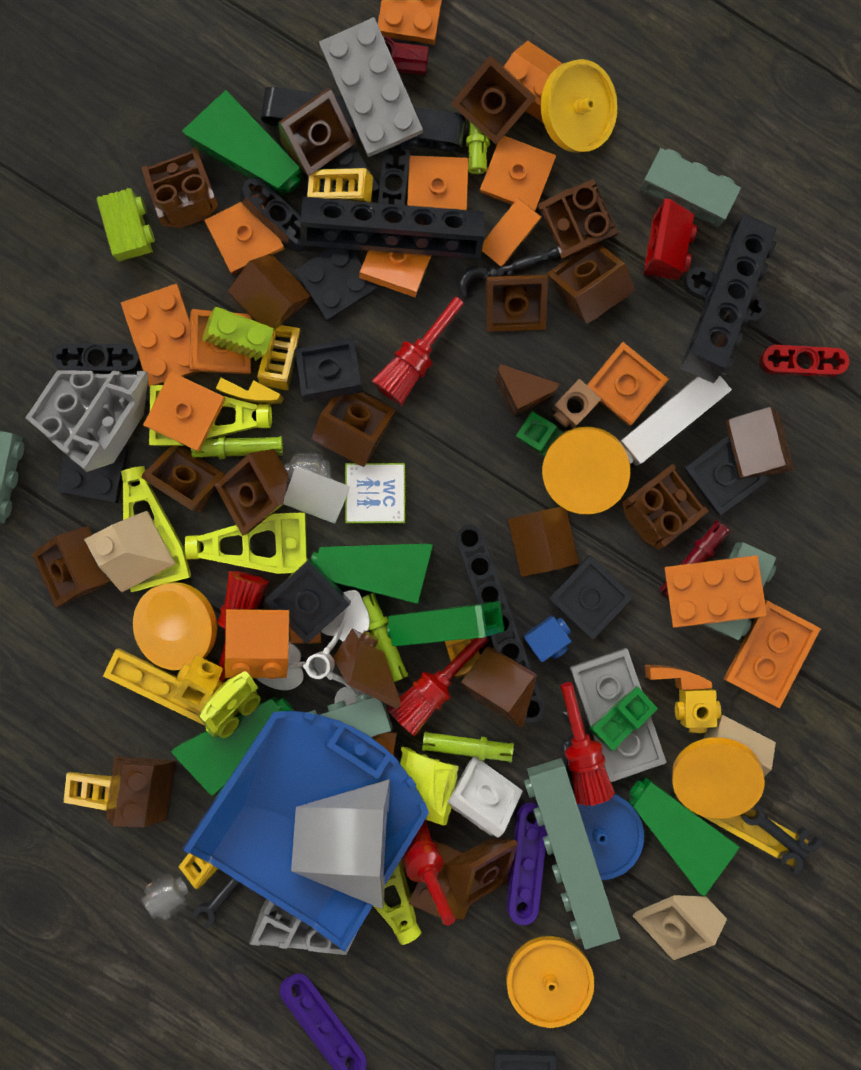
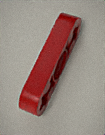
[759,345,850,377]

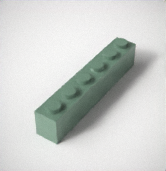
[524,758,620,950]

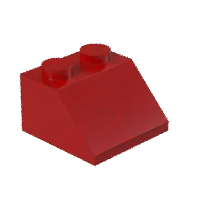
[643,198,697,280]

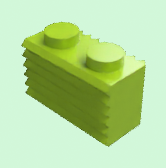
[96,188,155,262]
[202,306,274,361]

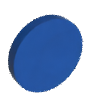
[577,794,644,880]

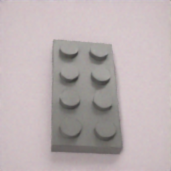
[319,17,423,157]
[570,648,667,782]

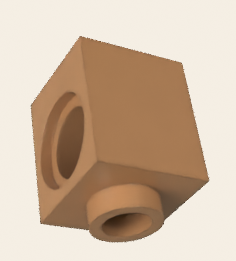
[552,379,601,428]

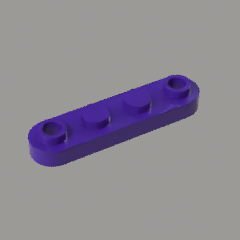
[506,802,547,925]
[280,973,367,1070]

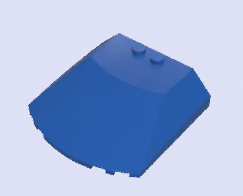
[182,711,429,952]

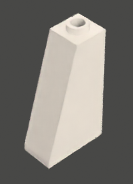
[620,376,732,466]

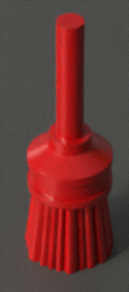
[371,296,464,406]
[217,571,269,685]
[387,637,489,736]
[561,682,615,806]
[401,820,455,925]

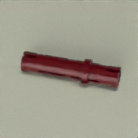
[659,520,731,597]

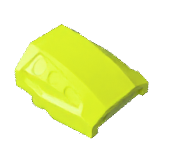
[199,671,260,739]
[400,747,459,825]

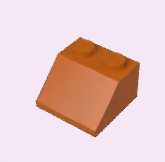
[504,41,563,123]
[225,609,289,679]

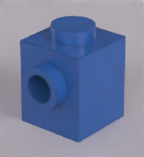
[522,616,572,662]

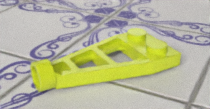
[149,385,272,446]
[121,466,191,592]
[185,512,307,574]
[373,860,421,945]

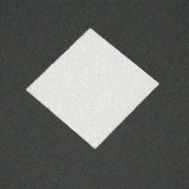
[283,466,350,523]

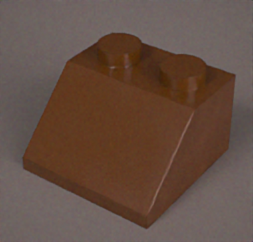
[546,243,636,324]
[311,392,396,467]
[32,526,111,608]
[105,756,176,827]

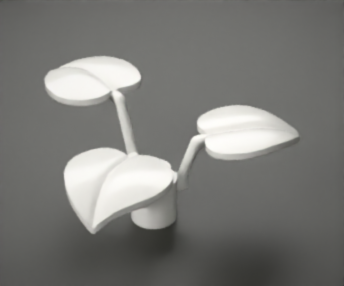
[256,590,370,706]

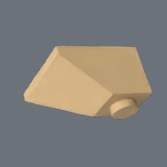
[84,511,176,592]
[633,895,727,960]

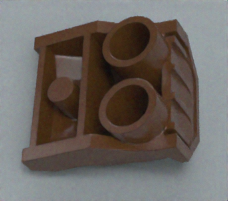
[141,147,218,228]
[538,179,619,259]
[622,464,709,550]

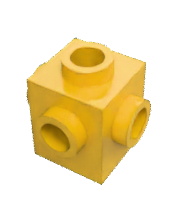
[174,655,223,711]
[675,688,721,733]

